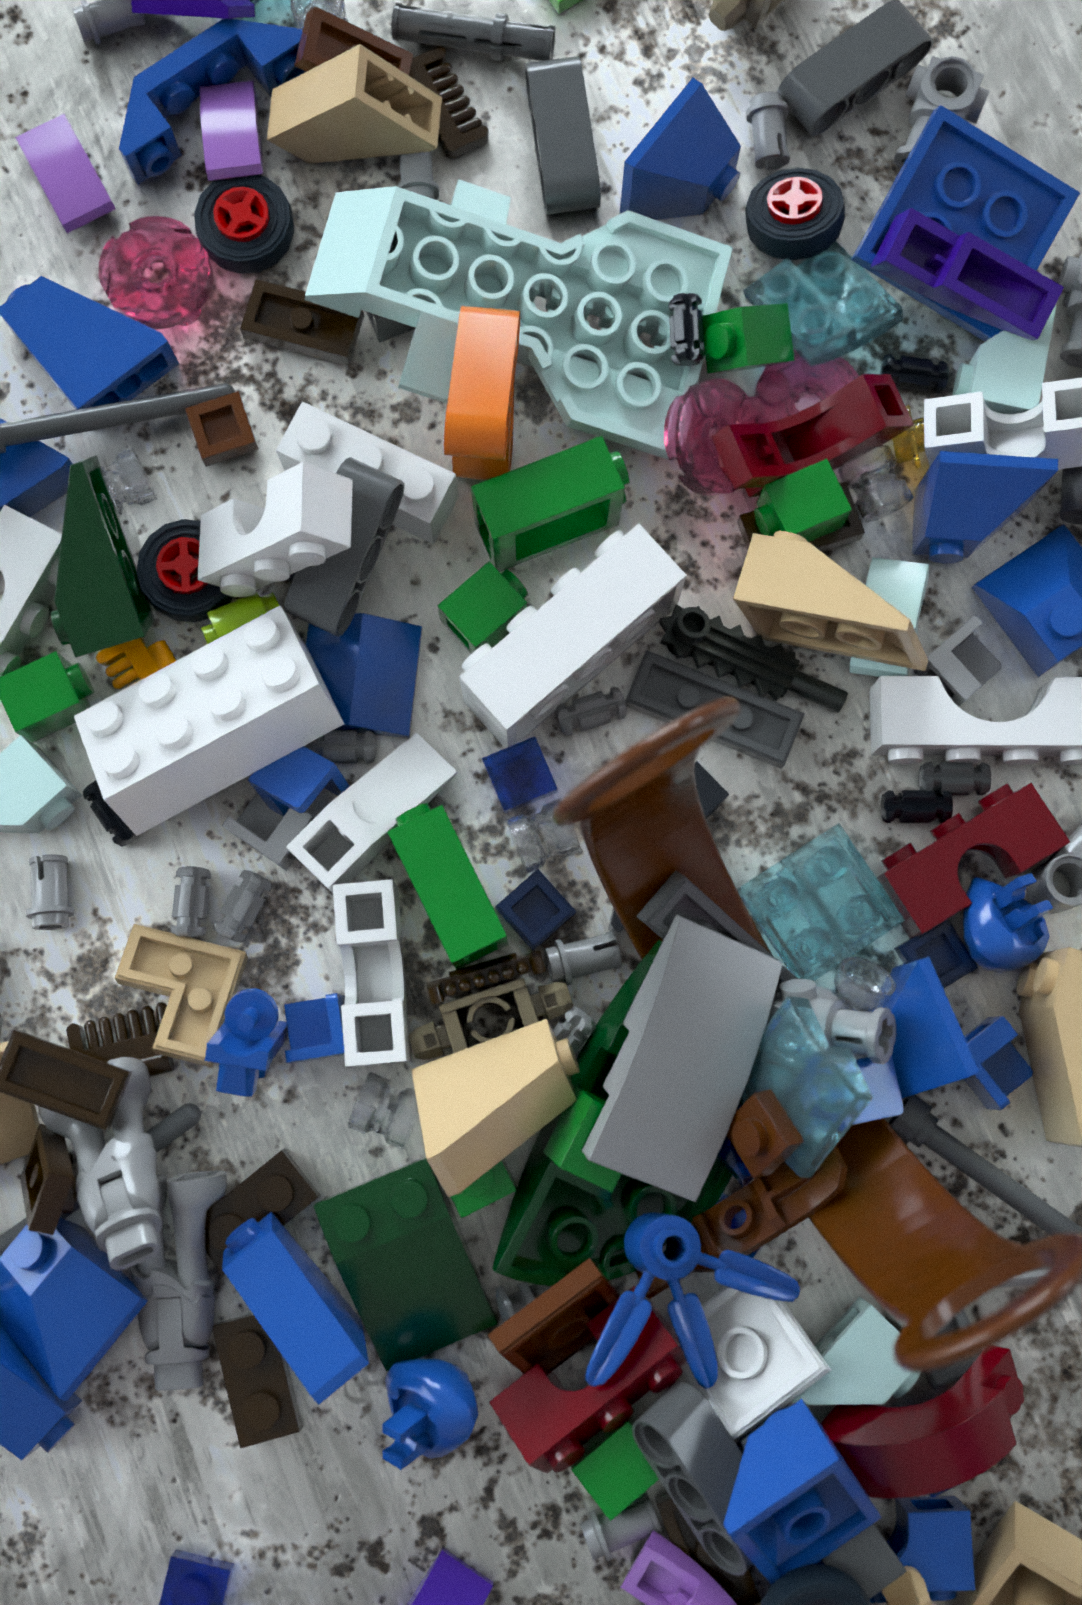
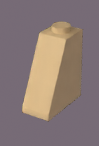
[267,44,442,164]
[411,1019,580,1197]

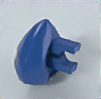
[963,873,1053,973]
[382,1359,478,1470]

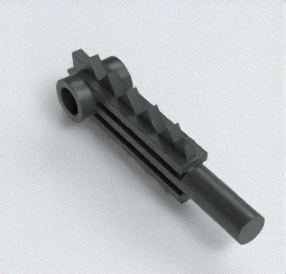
[658,604,848,713]

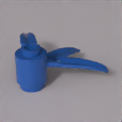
[586,1212,800,1389]

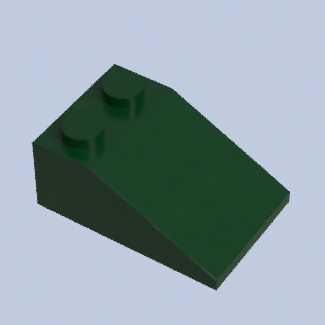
[51,455,155,658]
[313,1156,498,1372]

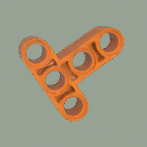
[444,306,520,480]

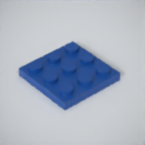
[851,105,1080,342]

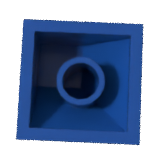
[619,77,741,220]
[912,451,1058,564]
[972,524,1082,677]
[877,957,980,1099]
[0,1218,148,1401]
[723,1399,882,1585]

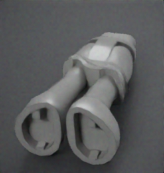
[38,1057,163,1270]
[129,1170,227,1391]

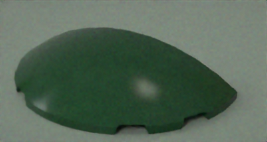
[492,940,746,1286]

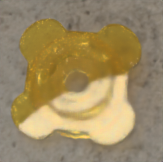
[892,405,925,469]

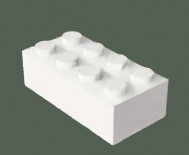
[459,524,687,752]
[74,605,344,836]

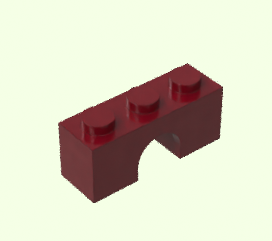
[872,783,1070,938]
[489,1285,687,1474]

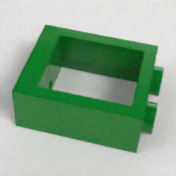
[471,436,630,572]
[387,803,509,970]

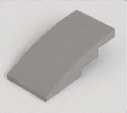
[582,914,783,1202]

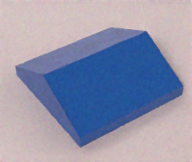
[306,613,422,738]

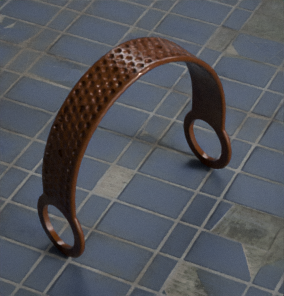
[552,697,1082,1372]

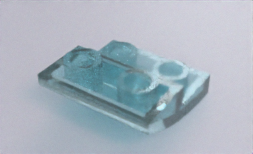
[743,241,903,367]
[737,823,905,981]
[741,996,873,1178]

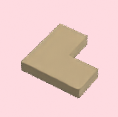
[115,924,248,1068]

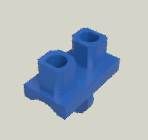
[205,988,288,1097]

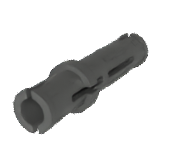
[391,3,556,61]

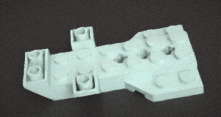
[304,179,733,461]

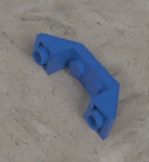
[119,18,306,185]

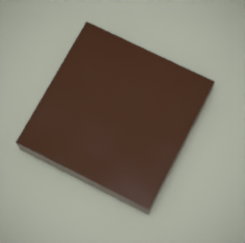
[488,1258,621,1374]

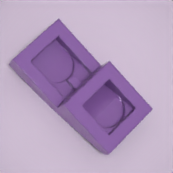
[200,80,263,181]
[15,114,116,233]
[620,1530,737,1605]

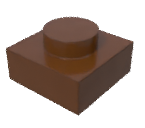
[185,391,259,467]
[726,1089,804,1180]

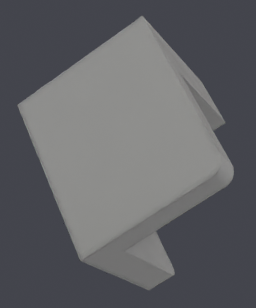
[914,614,1002,707]
[222,793,314,871]

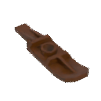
[636,1138,847,1299]

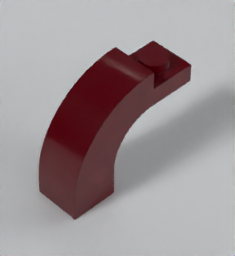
[711,374,914,498]
[820,1346,1025,1499]

